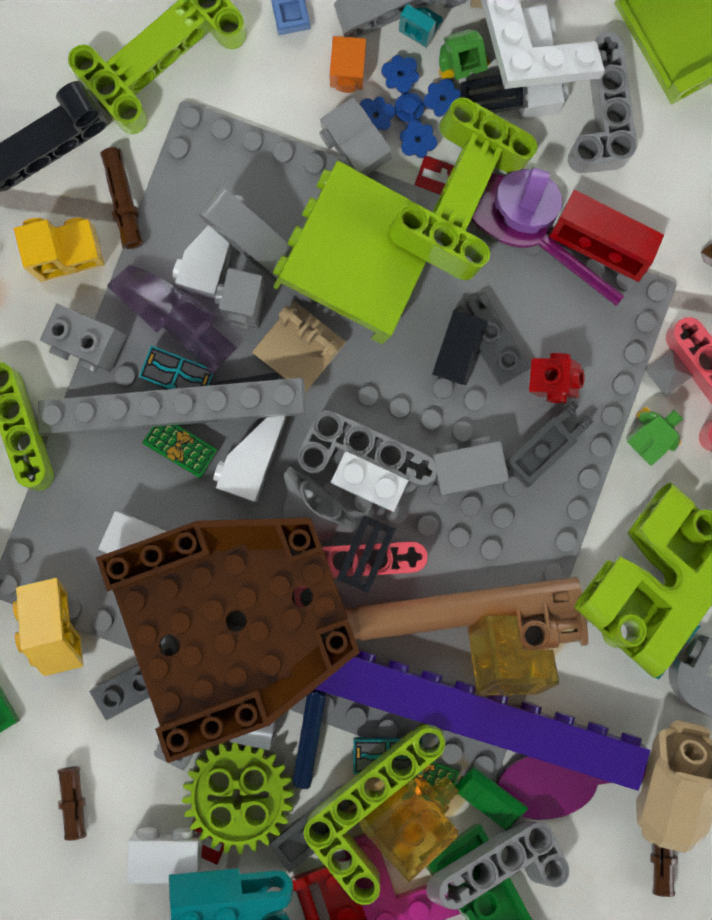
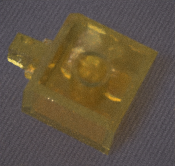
[358,776,459,883]

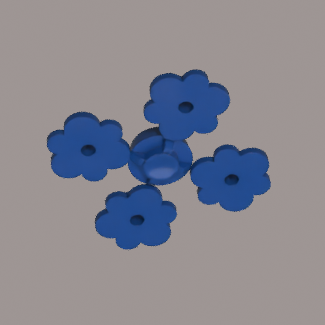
[360,55,461,158]

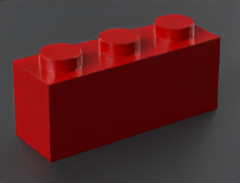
[549,190,664,282]

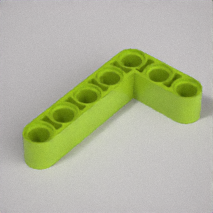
[303,723,445,905]

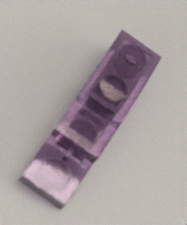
[107,265,237,373]

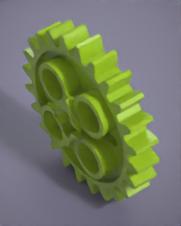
[182,742,294,854]

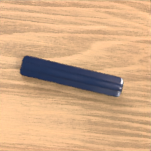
[293,689,326,789]

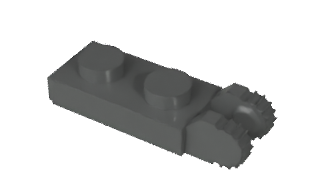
[505,401,593,488]

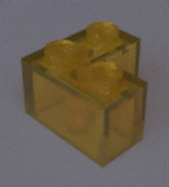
[468,615,559,696]

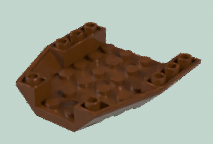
[96,518,360,763]

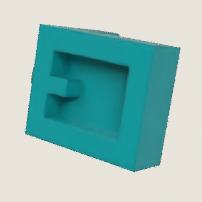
[399,4,443,48]

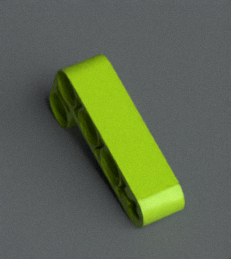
[0,362,54,491]

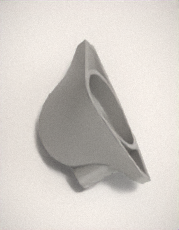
[283,467,358,542]

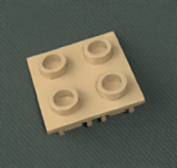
[252,301,346,393]

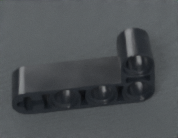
[0,81,107,192]

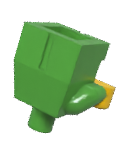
[439,29,490,80]
[626,406,684,466]

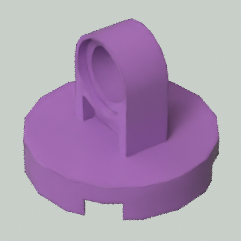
[494,167,562,234]

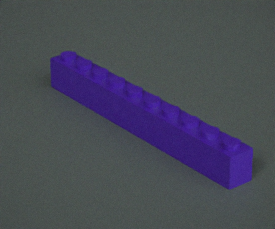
[315,649,651,791]

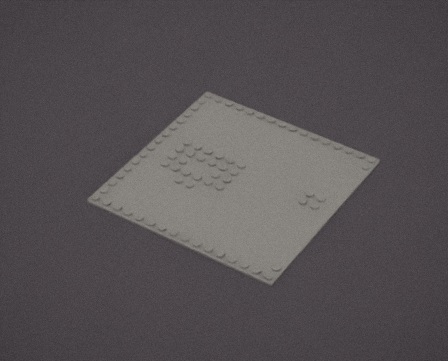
[0,101,676,782]

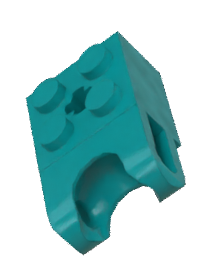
[169,868,293,920]

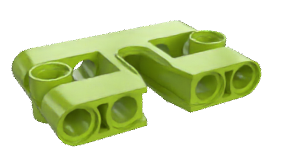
[574,482,712,678]

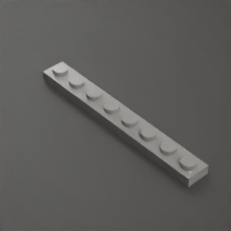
[38,378,306,436]

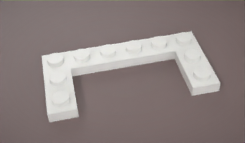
[481,0,605,89]

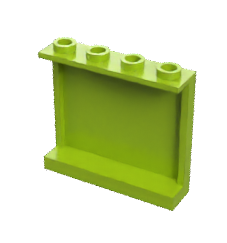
[614,0,712,105]
[273,160,436,345]

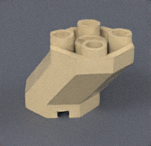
[636,720,712,853]

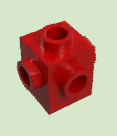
[529,353,585,403]

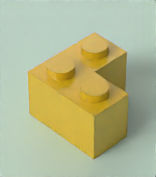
[13,217,105,282]
[13,577,84,676]

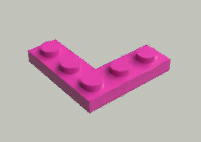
[344,830,461,920]

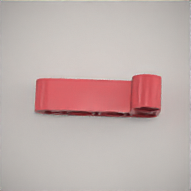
[666,317,712,452]
[294,541,428,607]

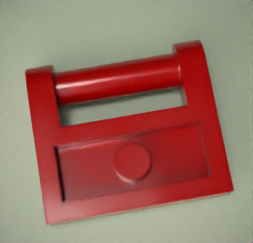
[291,858,367,920]

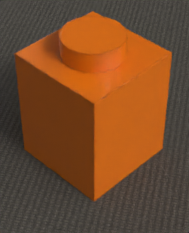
[329,36,366,93]

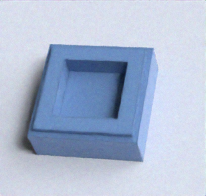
[271,0,311,36]

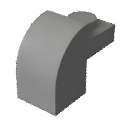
[668,635,712,718]

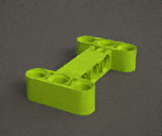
[68,0,246,134]
[388,98,538,280]

